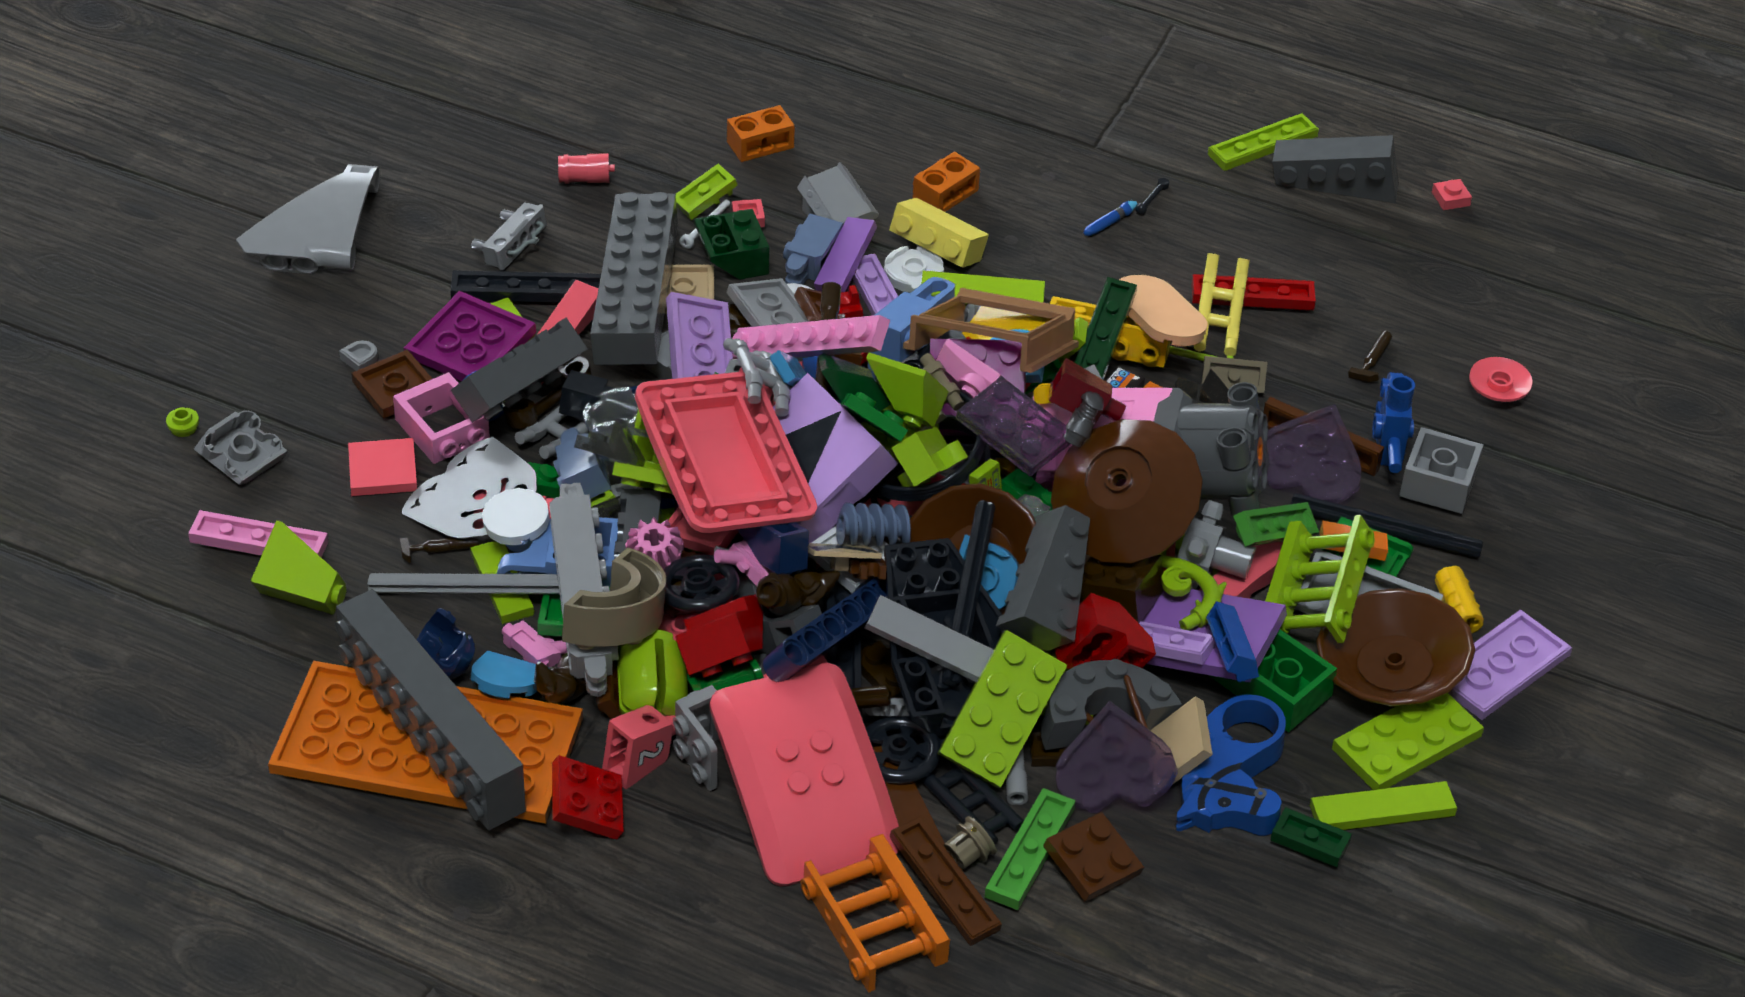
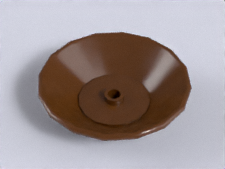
[1051,419,1203,564]
[900,483,1036,615]
[1316,588,1476,706]

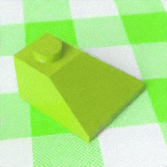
[866,352,949,428]

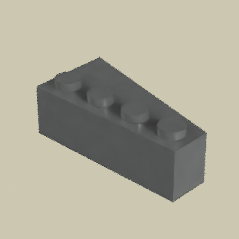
[1272,135,1399,203]
[996,505,1090,651]

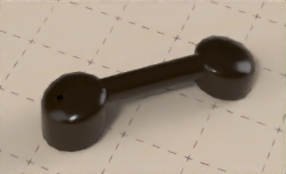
[502,357,592,430]

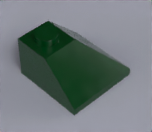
[818,353,891,424]

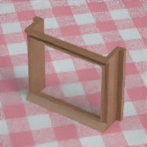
[903,288,1079,373]

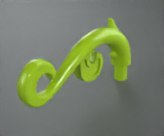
[1160,554,1227,630]

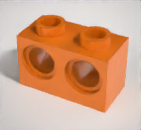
[727,105,795,162]
[913,151,980,212]

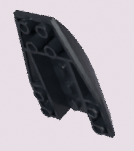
[884,538,1005,736]

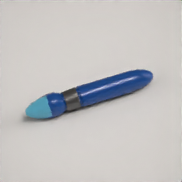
[1083,201,1137,236]

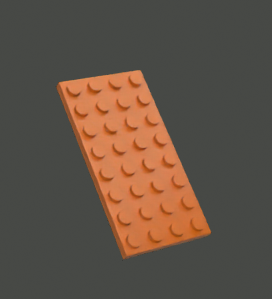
[268,661,583,824]

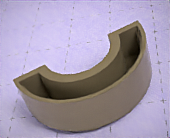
[562,547,666,650]

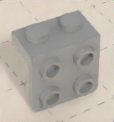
[673,685,719,791]

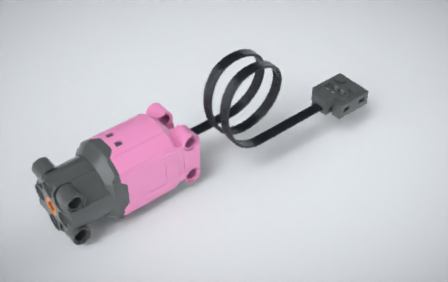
[725,359,1270,518]

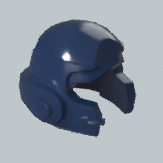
[417,608,475,680]

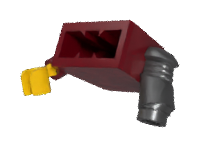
[1034,358,1126,447]

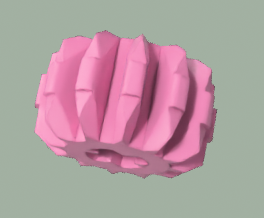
[625,517,684,570]

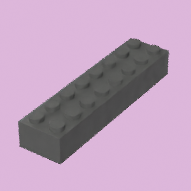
[590,192,678,365]
[335,589,526,830]

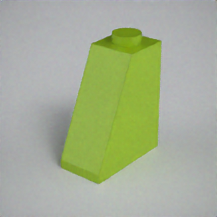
[251,520,346,615]

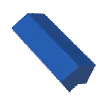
[1206,601,1259,682]

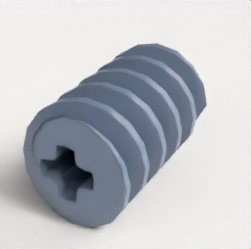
[836,502,911,547]

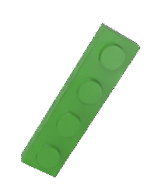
[1233,502,1319,547]
[985,788,1076,910]

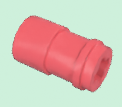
[558,153,615,184]

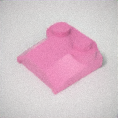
[936,339,1001,417]

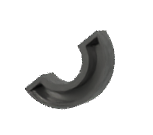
[1041,659,1182,750]

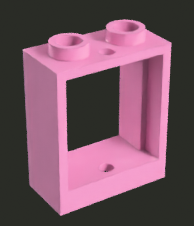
[393,372,490,464]

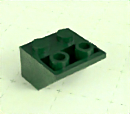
[694,209,769,280]

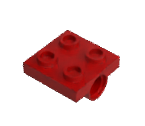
[552,755,624,840]

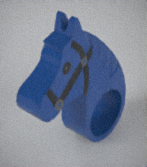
[1176,695,1286,836]

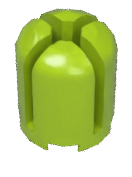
[617,629,688,716]

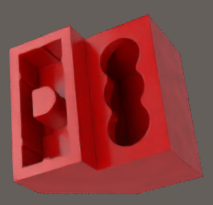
[1055,593,1156,669]
[675,594,763,678]

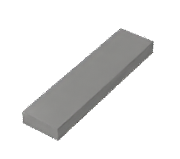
[865,595,994,682]

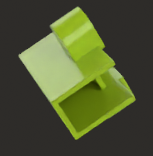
[891,427,968,487]

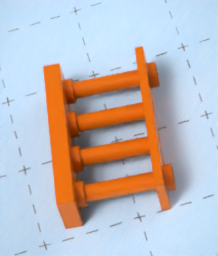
[800,834,950,993]

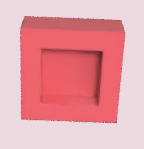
[1432,179,1472,210]
[731,199,765,228]

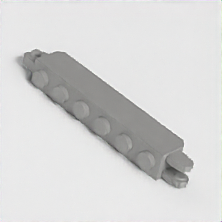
[550,483,619,697]

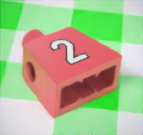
[602,705,676,789]

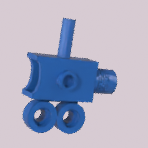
[1372,372,1415,473]

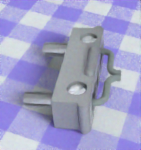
[471,202,547,270]

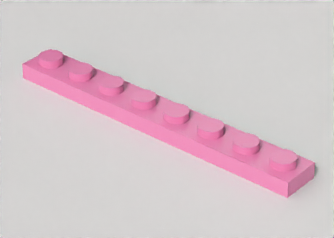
[732,315,890,359]

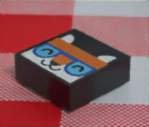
[1105,366,1145,388]

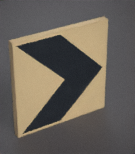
[808,543,882,572]

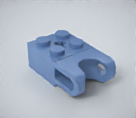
[868,277,955,374]
[497,517,618,586]

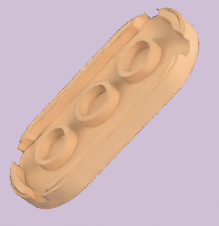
[1119,275,1208,347]

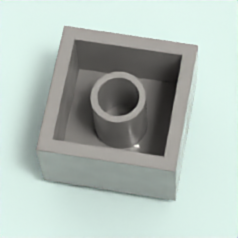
[1399,427,1484,514]

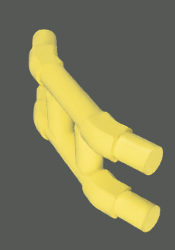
[1194,253,1250,356]

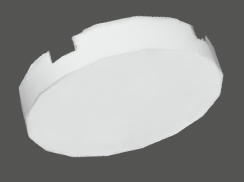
[884,246,944,293]
[482,488,550,545]

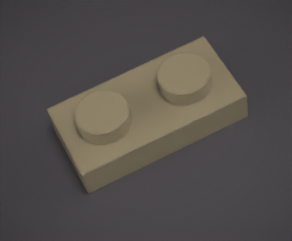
[1201,356,1268,394]

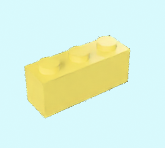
[889,198,989,268]

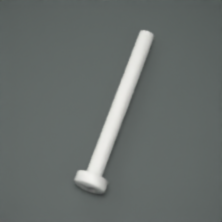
[679,199,730,249]

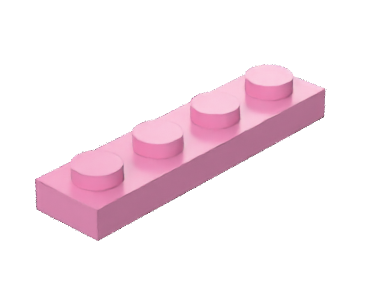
[188,510,328,558]

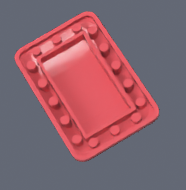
[635,372,817,533]
[709,663,899,887]

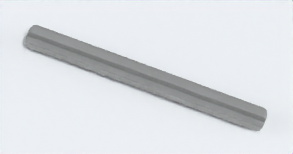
[368,573,559,594]

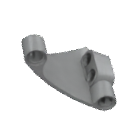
[236,164,380,274]

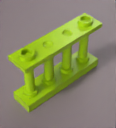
[1265,515,1375,643]

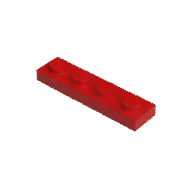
[1192,274,1316,310]

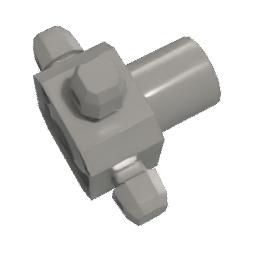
[1177,500,1256,590]

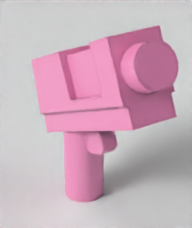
[714,540,773,587]
[502,621,567,668]

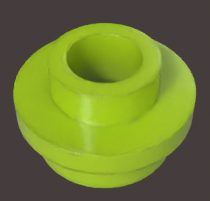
[166,407,199,437]

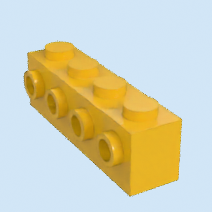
[1050,296,1171,368]

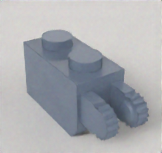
[783,214,843,285]
[553,428,611,499]

